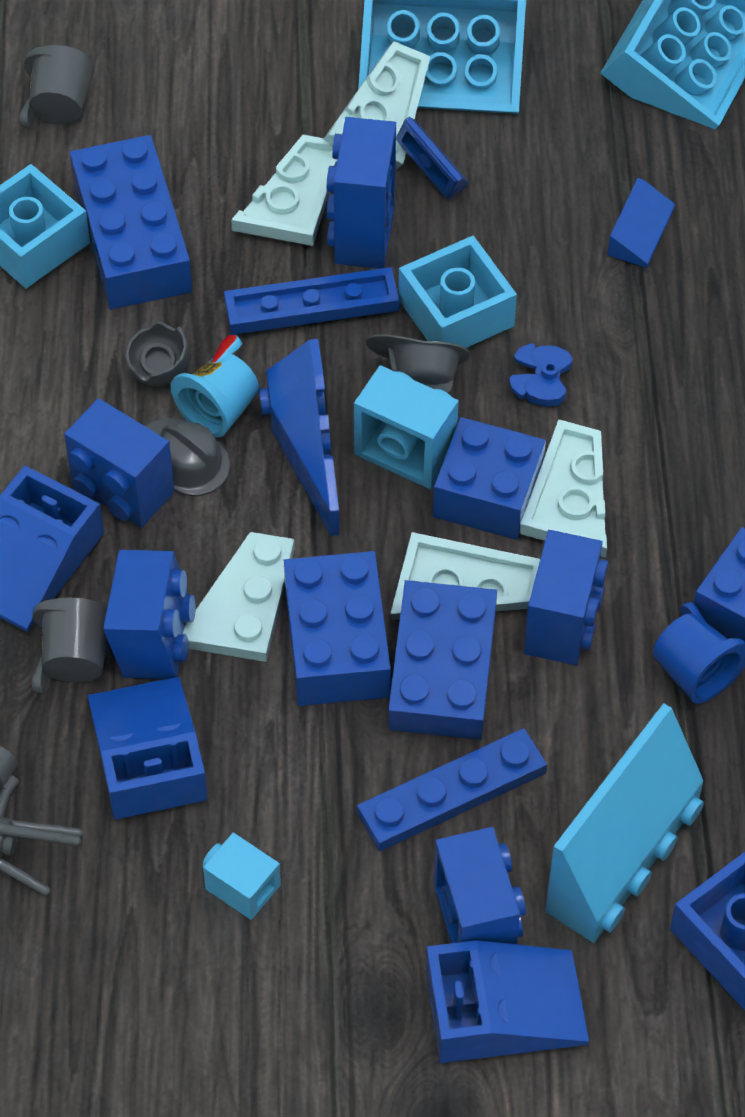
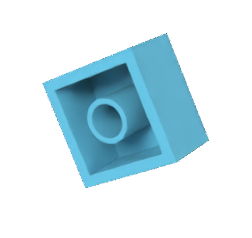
[0,164,90,289]
[398,236,517,348]
[354,365,459,490]

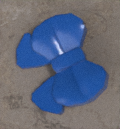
[509,343,573,407]

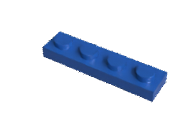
[224,267,399,335]
[357,728,547,852]

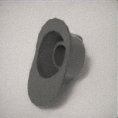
[366,334,470,394]
[145,418,230,496]

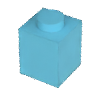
[203,832,281,920]

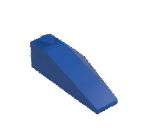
[259,339,340,536]

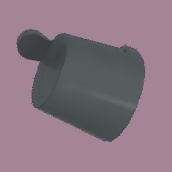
[19,45,94,128]
[31,597,108,693]

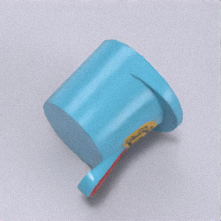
[171,334,259,438]

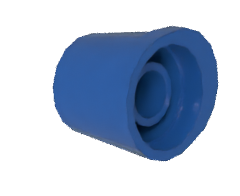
[653,602,745,704]

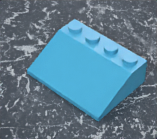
[358,0,526,114]
[600,0,745,129]
[545,703,704,943]

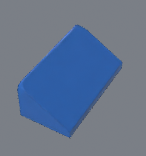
[396,116,469,200]
[608,178,675,268]

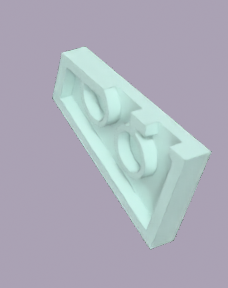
[519,420,607,558]
[183,532,295,662]
[390,532,540,621]

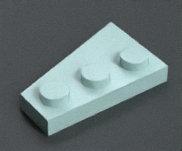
[323,42,430,169]
[231,135,338,246]

